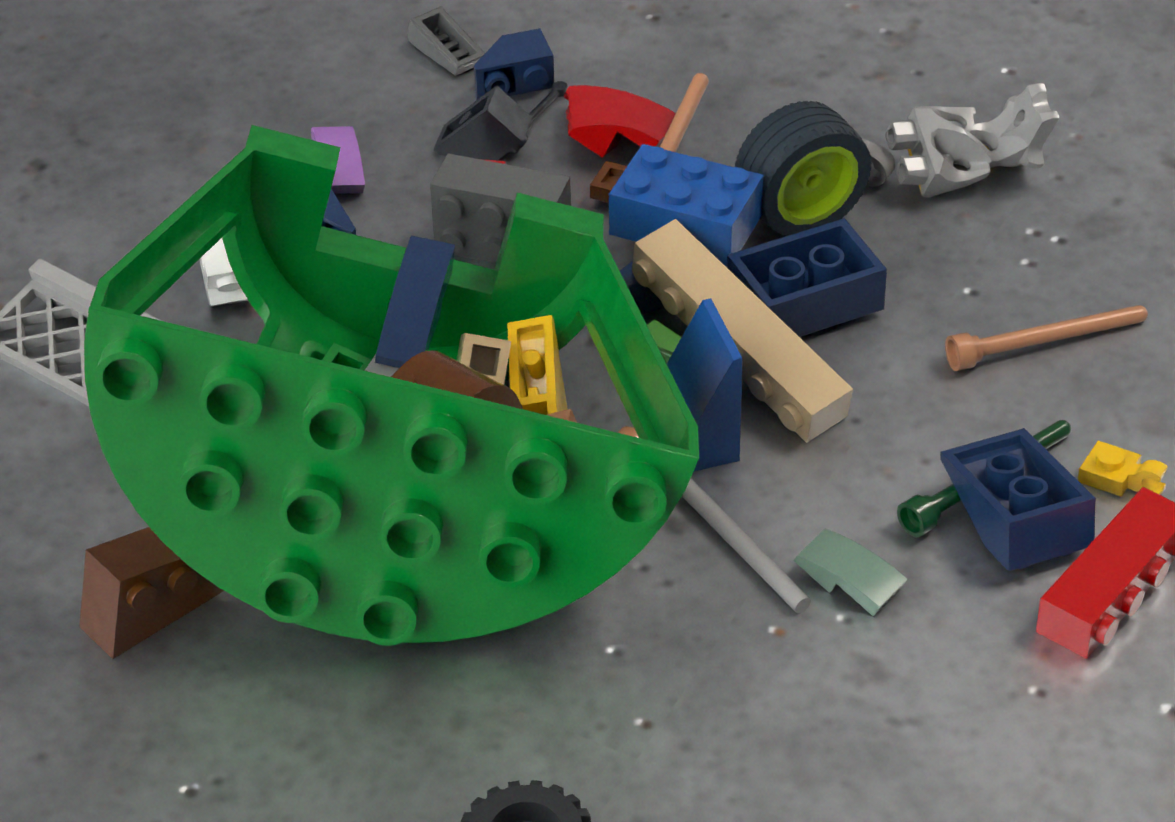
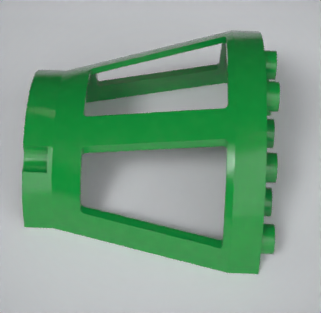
[84,125,699,646]

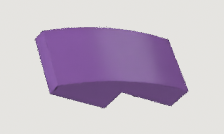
[311,126,365,194]

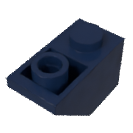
[474,28,554,100]

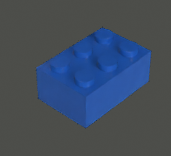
[609,144,764,266]

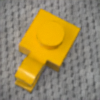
[1078,440,1168,497]

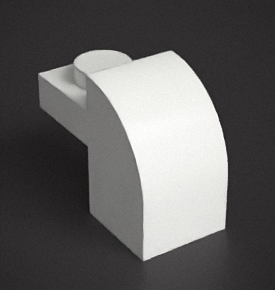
[200,238,248,307]

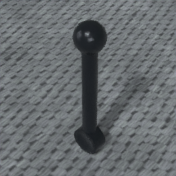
[527,81,568,131]

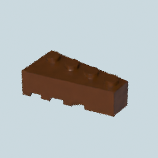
[79,527,224,659]

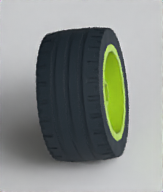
[735,101,872,236]

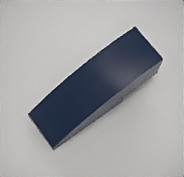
[375,235,455,368]

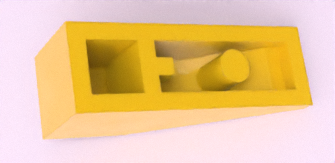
[507,315,568,415]

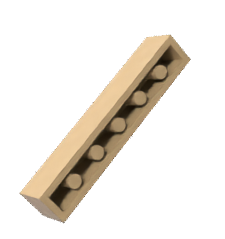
[632,219,853,443]

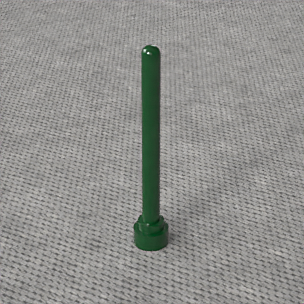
[897,420,1071,538]

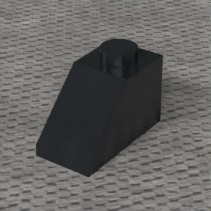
[433,86,532,161]

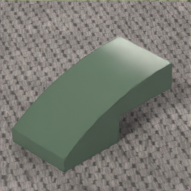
[794,529,907,616]

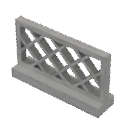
[0,258,161,406]

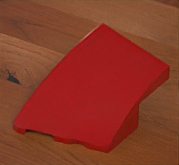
[564,85,676,158]

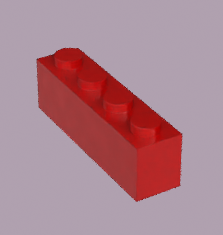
[1036,487,1175,659]

